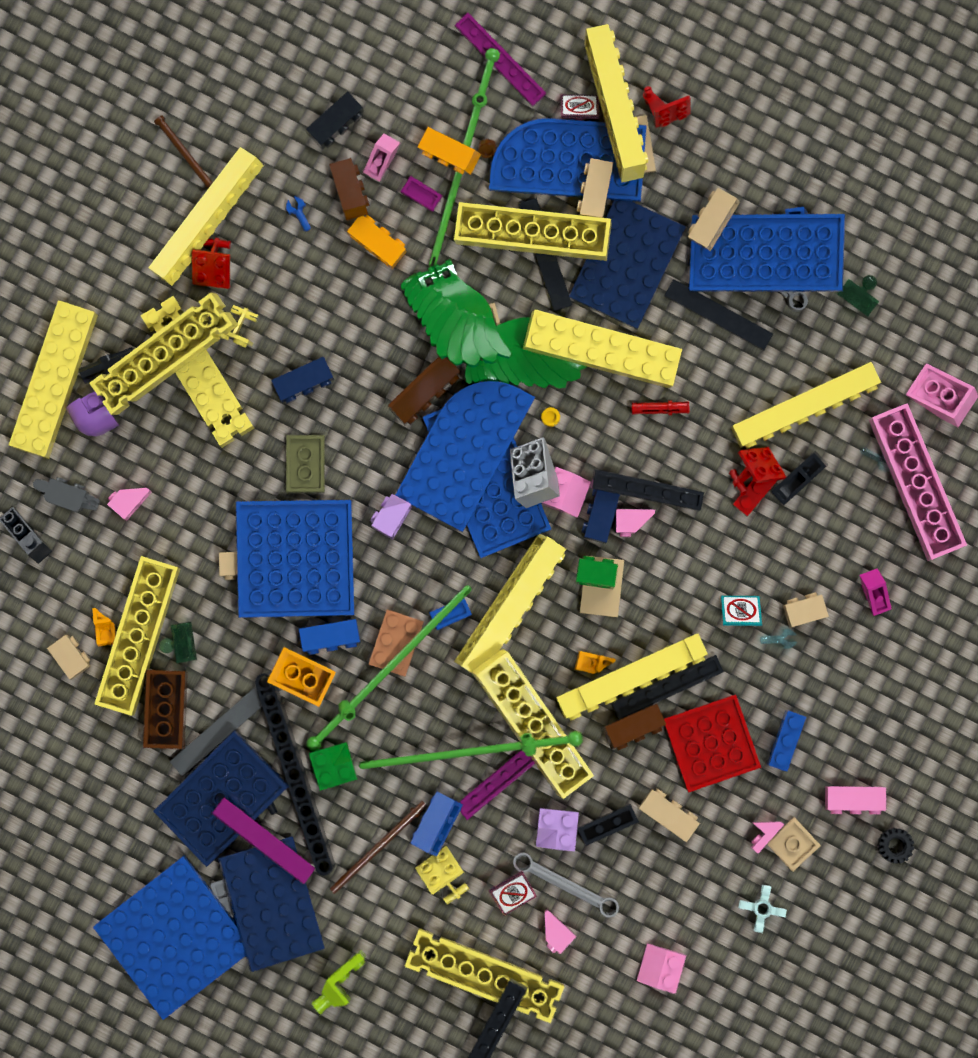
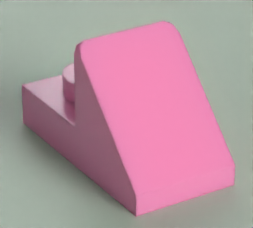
[750,821,784,853]

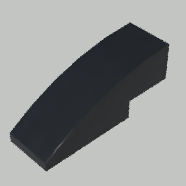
[771,450,828,505]

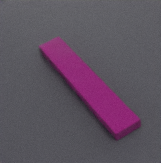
[454,13,546,107]
[459,750,535,820]
[211,798,315,884]

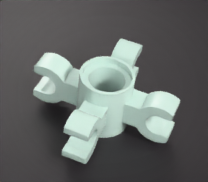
[738,885,787,933]

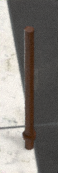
[329,800,427,894]

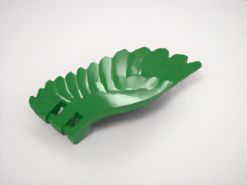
[401,259,512,368]
[465,317,587,389]

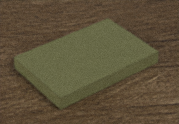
[286,435,325,493]

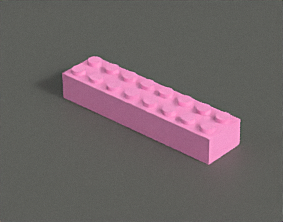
[869,403,967,561]

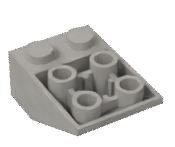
[510,437,560,508]

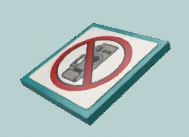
[721,596,762,626]

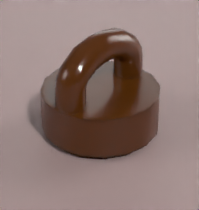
[478,139,497,158]

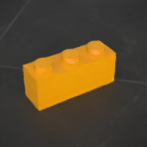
[418,127,481,175]
[347,215,406,270]

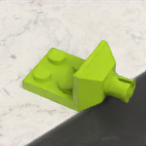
[311,950,366,1015]

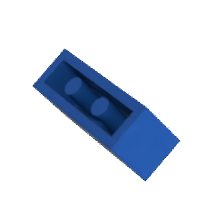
[299,619,361,655]
[767,710,806,772]
[410,792,463,857]

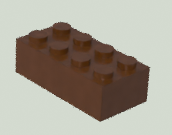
[143,670,188,749]

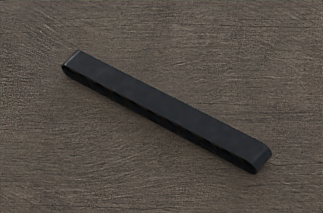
[255,673,335,876]

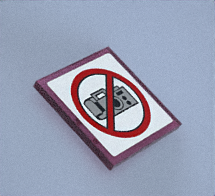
[560,95,599,121]
[489,871,537,915]

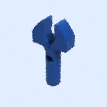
[286,196,311,231]

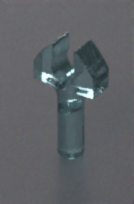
[861,447,890,472]
[760,629,797,649]

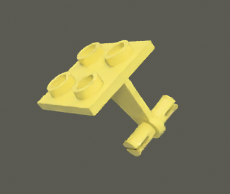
[218,305,258,348]
[415,846,469,905]

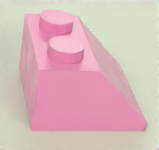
[542,467,591,518]
[637,943,686,994]

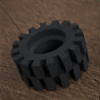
[877,828,915,864]

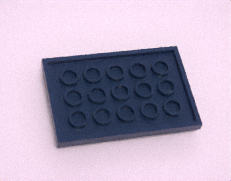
[569,200,686,330]
[153,730,289,867]
[218,836,325,972]

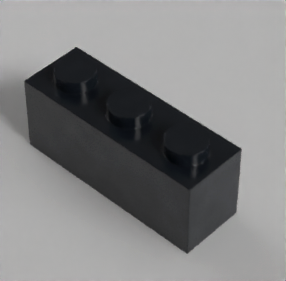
[306,91,364,150]
[577,804,639,846]

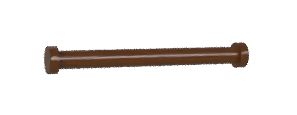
[154,115,213,190]

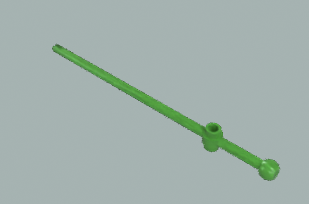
[429,48,500,266]
[306,585,471,751]
[359,731,583,769]

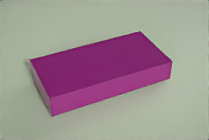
[401,176,443,212]

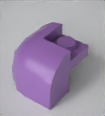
[66,391,119,437]

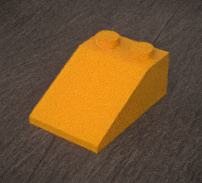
[267,647,336,707]

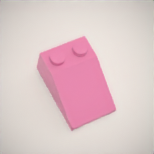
[906,363,978,427]

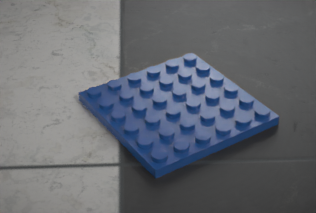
[236,500,354,618]
[93,856,246,1020]

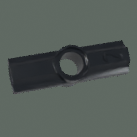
[79,347,133,384]

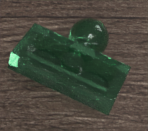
[837,275,879,317]
[159,622,197,663]

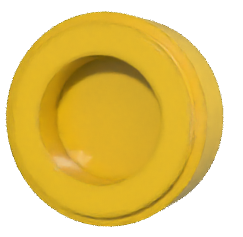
[541,407,560,427]

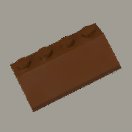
[388,357,460,426]

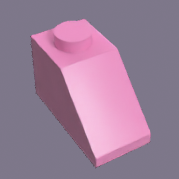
[363,134,400,182]
[107,488,152,521]
[615,509,655,537]
[544,909,576,954]

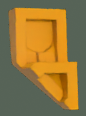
[92,608,116,647]
[574,651,616,674]

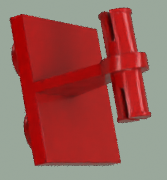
[643,86,691,128]
[192,238,231,289]
[729,447,786,495]

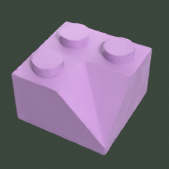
[370,494,412,540]
[536,808,579,851]

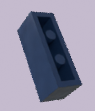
[271,357,334,404]
[581,489,620,544]

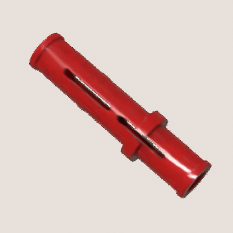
[632,400,689,416]

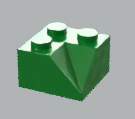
[575,556,618,589]
[309,742,358,791]

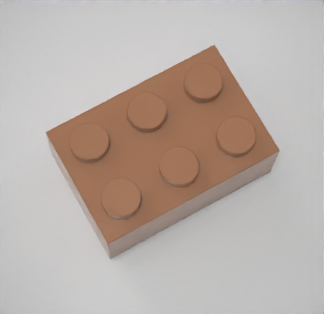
[369,609,424,677]

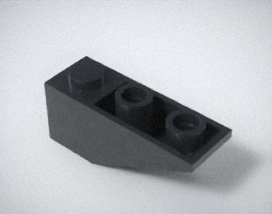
[0,507,52,564]

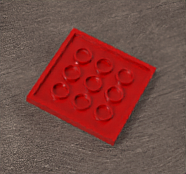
[664,694,761,793]

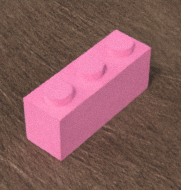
[825,786,886,814]

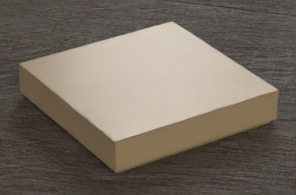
[767,817,821,872]

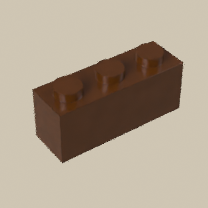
[329,158,370,221]
[602,704,666,750]

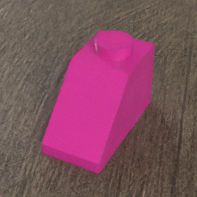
[860,569,891,616]

